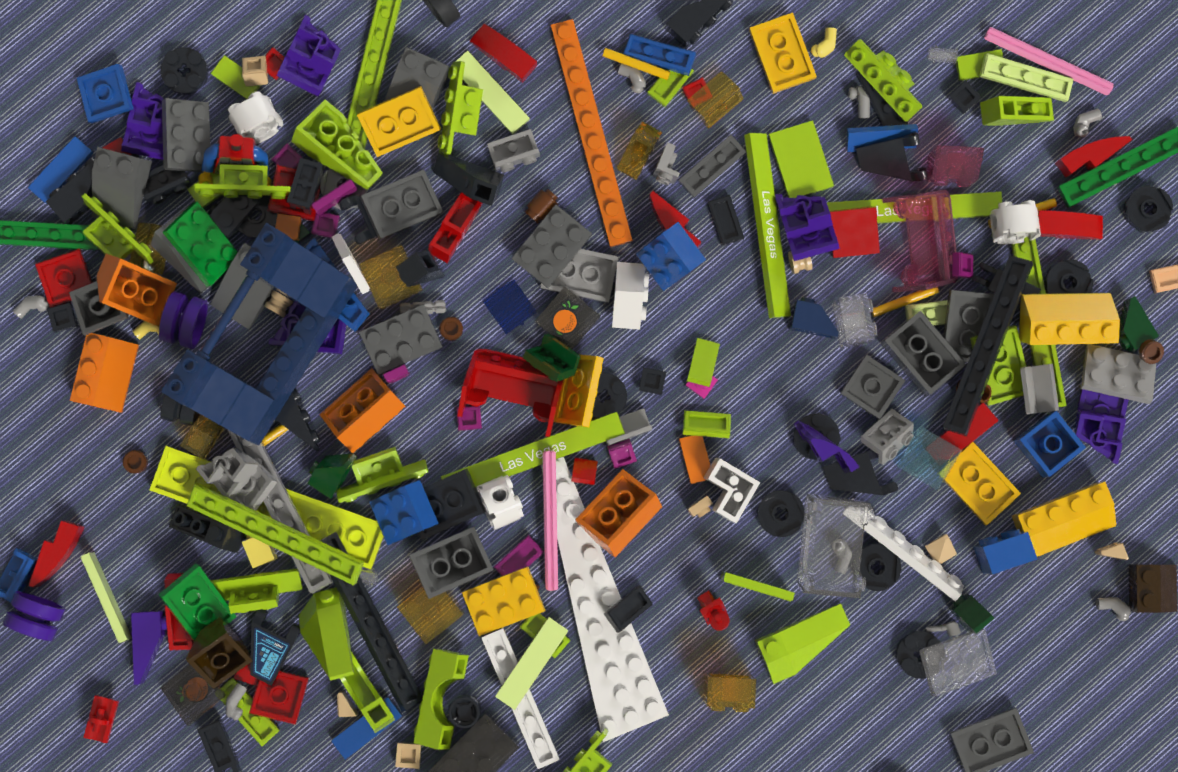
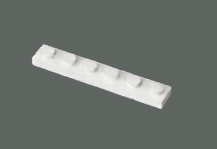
[843,498,964,601]
[481,628,560,769]

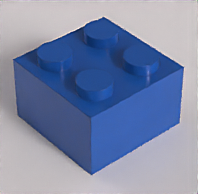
[636,222,706,291]
[1014,411,1086,478]
[369,480,439,545]
[973,529,1037,575]

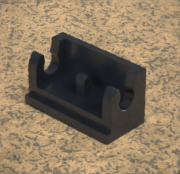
[287,158,324,215]

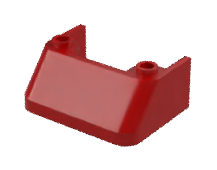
[457,349,564,437]

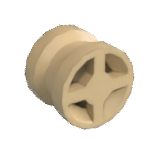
[788,251,812,274]
[264,290,293,318]

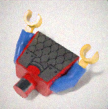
[198,134,272,186]

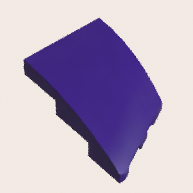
[276,15,341,97]
[121,82,163,160]
[775,194,840,261]
[269,302,347,355]
[1075,389,1129,464]
[793,421,859,473]

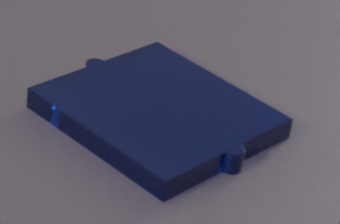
[483,279,537,334]

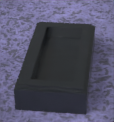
[707,195,744,246]
[604,585,653,633]

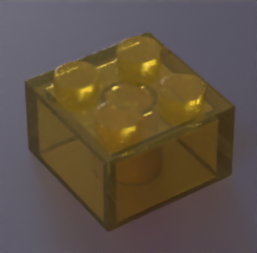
[359,245,423,309]
[397,587,465,644]
[704,673,756,712]

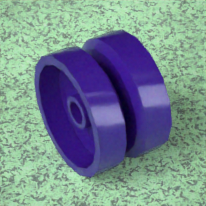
[159,291,208,350]
[3,591,66,641]

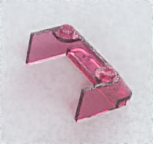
[882,190,958,292]

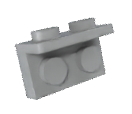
[653,142,680,185]
[861,409,914,465]

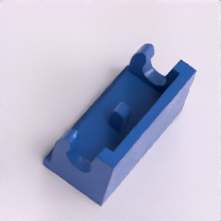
[0,548,38,602]

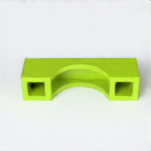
[414,649,469,750]
[339,652,395,733]

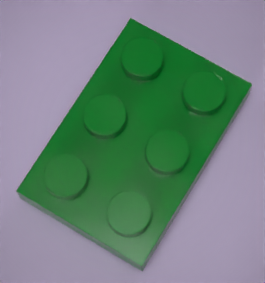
[162,201,238,287]
[159,563,237,642]

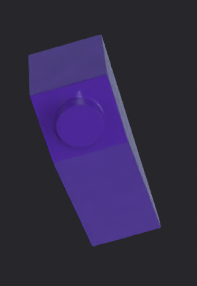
[131,610,167,685]

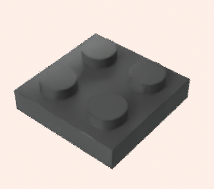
[840,354,906,420]

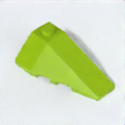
[291,100,383,190]
[298,587,354,681]
[754,603,850,684]

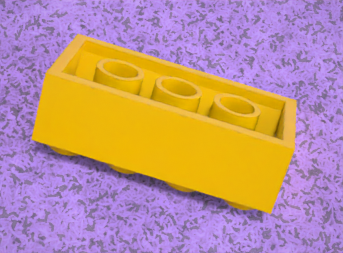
[1019,293,1120,345]
[1012,482,1116,557]

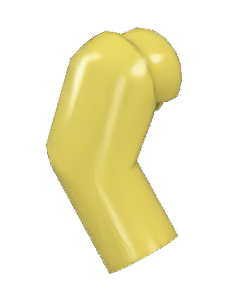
[811,28,837,58]
[132,321,159,340]

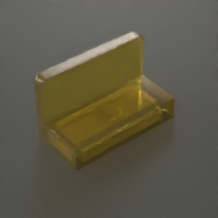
[688,72,743,129]
[130,223,166,275]

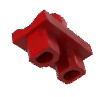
[697,591,730,631]
[83,695,119,744]

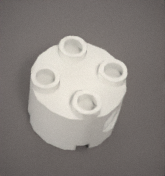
[228,92,283,144]
[990,200,1041,244]
[476,475,524,530]

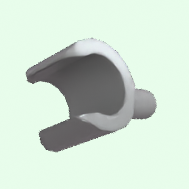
[926,621,961,637]

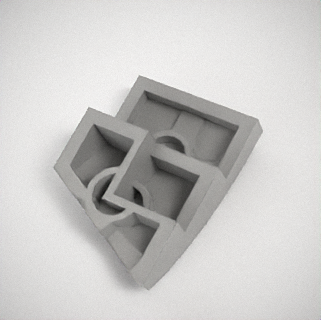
[196,448,278,511]

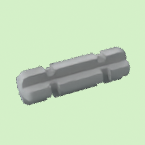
[400,300,446,314]

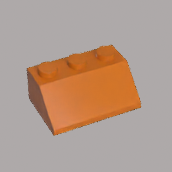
[97,254,177,327]
[70,333,139,413]
[319,368,406,453]
[575,469,662,557]

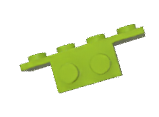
[844,39,922,122]
[437,61,483,155]
[194,164,291,199]
[81,193,153,265]
[337,447,428,503]
[210,568,302,614]
[563,728,612,772]

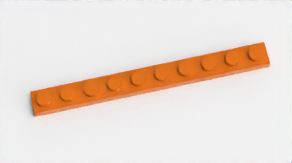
[551,19,633,247]

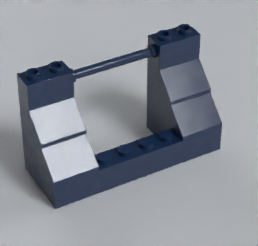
[161,223,358,446]

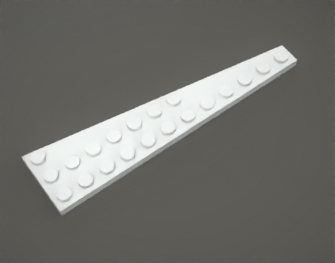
[541,457,669,742]

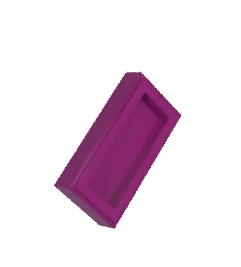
[312,179,358,215]
[494,535,544,576]

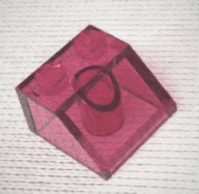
[927,145,984,187]

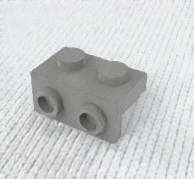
[487,129,540,173]

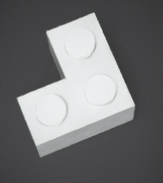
[612,262,649,330]
[704,458,760,523]

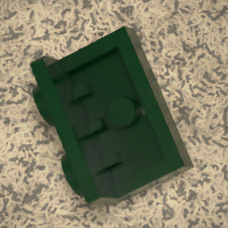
[523,333,580,382]

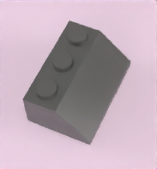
[880,311,966,397]

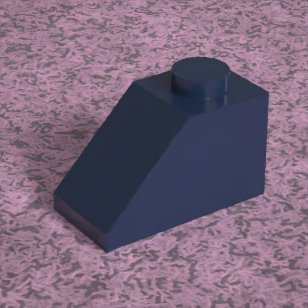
[789,298,839,339]

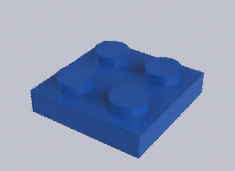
[77,64,133,123]

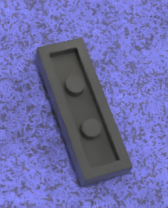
[678,135,746,198]

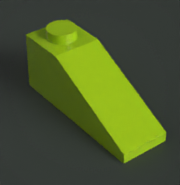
[980,96,1054,126]

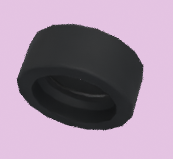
[423,0,461,27]

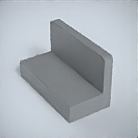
[1020,364,1059,414]
[606,408,653,446]

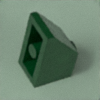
[1119,296,1159,352]
[307,454,357,499]
[949,594,995,634]

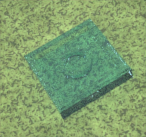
[897,426,962,491]

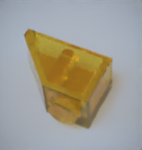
[617,121,662,180]
[180,415,224,459]

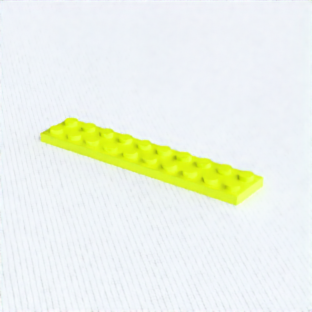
[149,446,384,570]

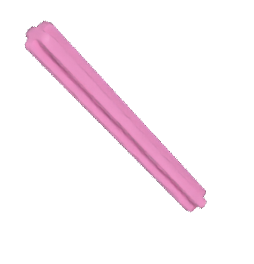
[984,27,1114,95]
[543,450,558,591]

